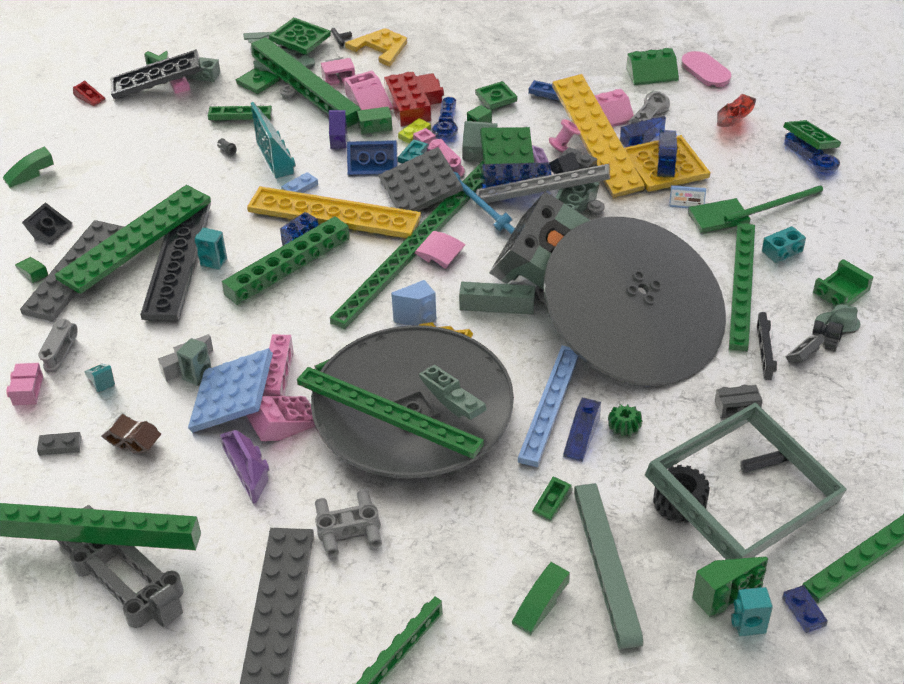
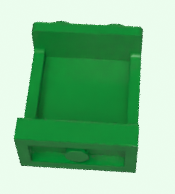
[813,259,874,306]

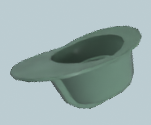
[814,304,861,332]

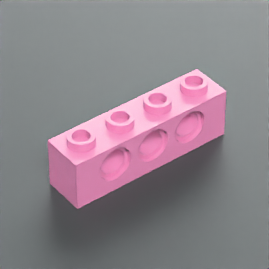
[263,334,294,396]

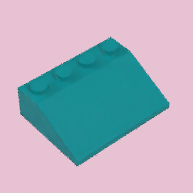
[250,102,296,179]

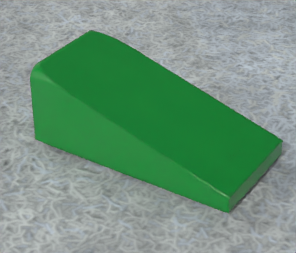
[15,256,48,283]
[532,476,573,521]

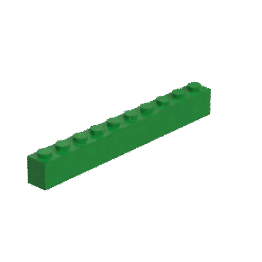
[251,37,361,128]
[0,503,201,551]

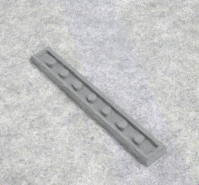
[476,164,610,205]

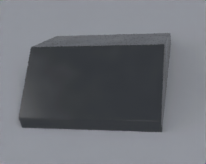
[22,202,72,244]

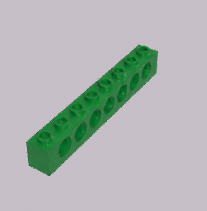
[221,216,350,305]

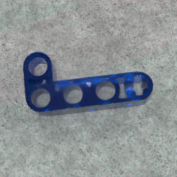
[657,130,677,178]

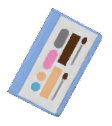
[669,185,706,208]

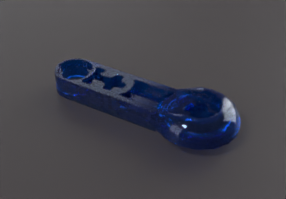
[431,97,458,140]
[784,132,840,174]

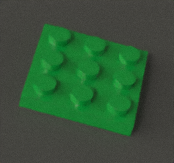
[269,17,331,55]
[480,127,535,177]

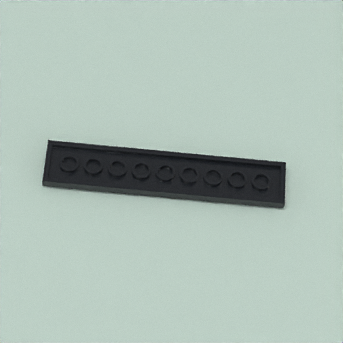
[140,203,211,321]

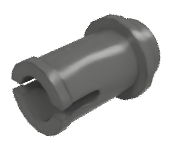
[217,138,237,155]

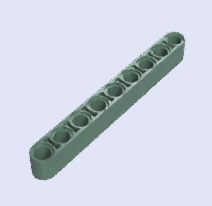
[574,483,643,650]

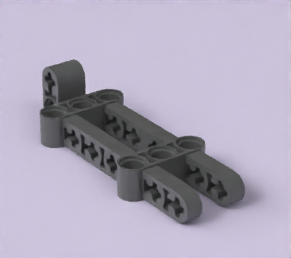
[57,505,184,628]

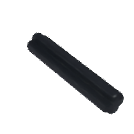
[740,450,789,472]

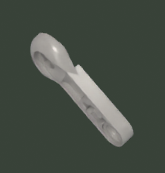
[626,91,670,135]

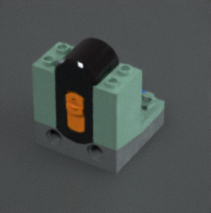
[489,191,590,290]

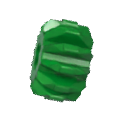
[608,404,643,437]

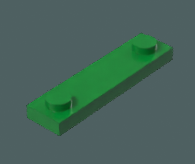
[207,106,273,121]

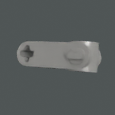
[38,319,78,372]

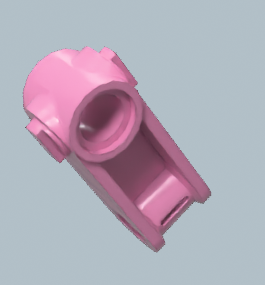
[427,139,465,177]

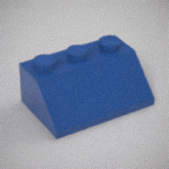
[347,140,398,175]

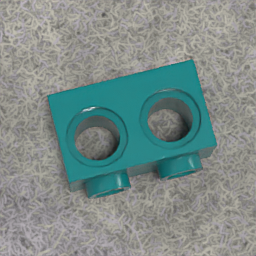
[762,226,806,263]
[195,227,227,270]

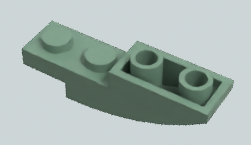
[419,365,487,420]

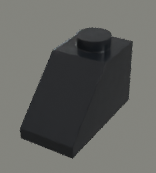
[549,152,580,174]

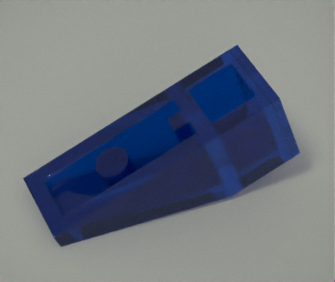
[620,116,666,147]
[563,397,601,462]

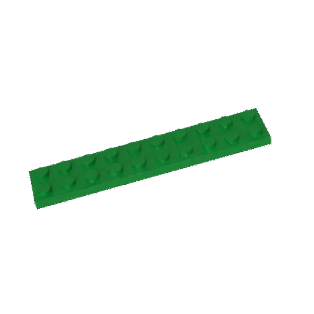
[55,184,211,294]

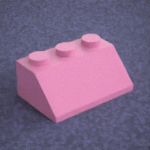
[594,89,634,127]

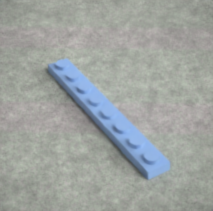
[518,346,579,467]

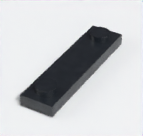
[756,312,777,380]

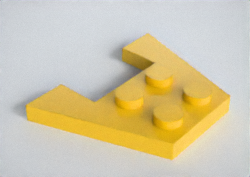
[345,28,407,67]

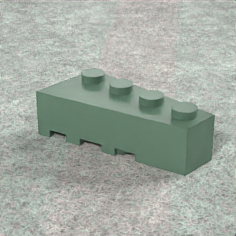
[555,182,600,214]

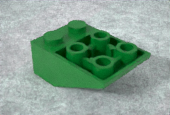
[692,556,768,617]

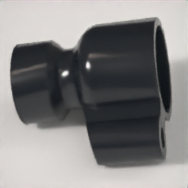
[812,320,844,350]

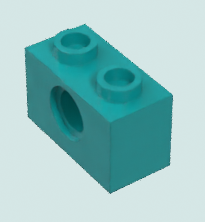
[731,587,773,636]

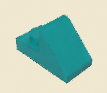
[84,363,115,393]

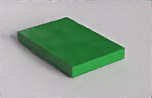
[783,120,841,150]
[688,198,751,233]

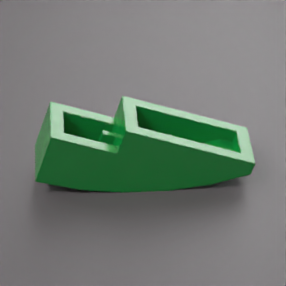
[2,146,54,188]
[512,562,570,635]

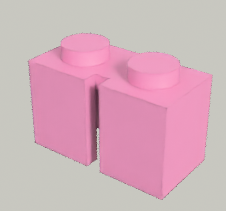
[321,58,355,85]
[6,363,43,405]

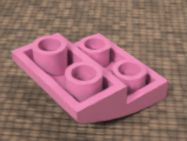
[415,231,465,269]

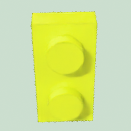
[398,118,431,144]

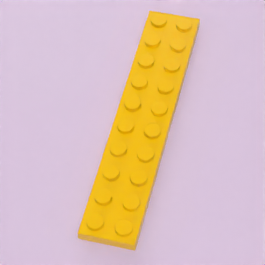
[552,74,645,198]
[247,186,421,238]

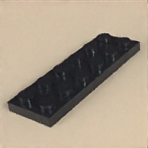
[110,49,201,99]

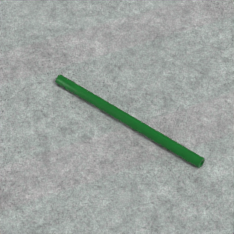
[723,185,823,223]

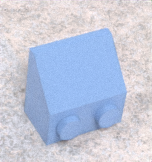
[391,280,437,326]

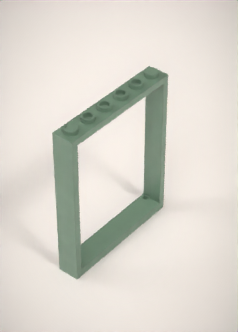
[645,402,847,560]

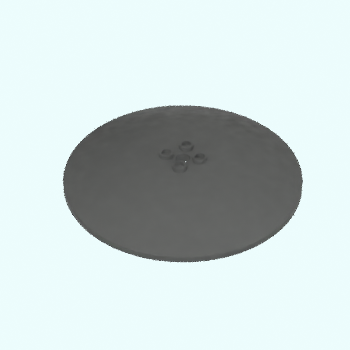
[544,217,726,386]
[311,325,514,479]

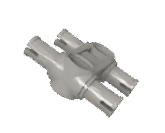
[315,489,382,557]

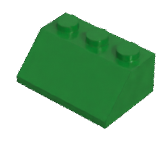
[626,48,679,85]

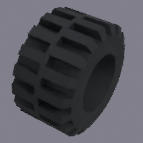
[653,465,710,523]

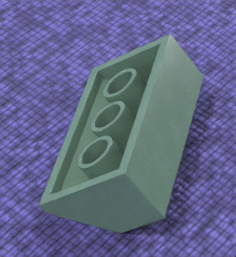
[459,281,536,315]

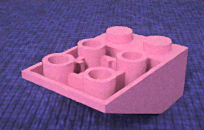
[344,70,393,110]
[246,396,315,441]

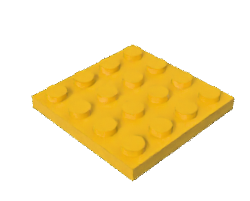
[624,135,711,192]

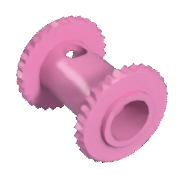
[549,119,580,152]

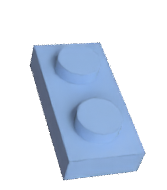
[281,172,318,193]

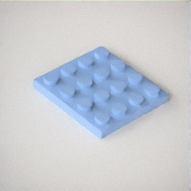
[188,348,273,433]

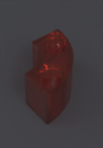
[717,94,756,127]

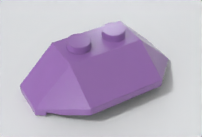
[220,430,270,504]

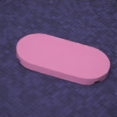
[682,51,731,87]

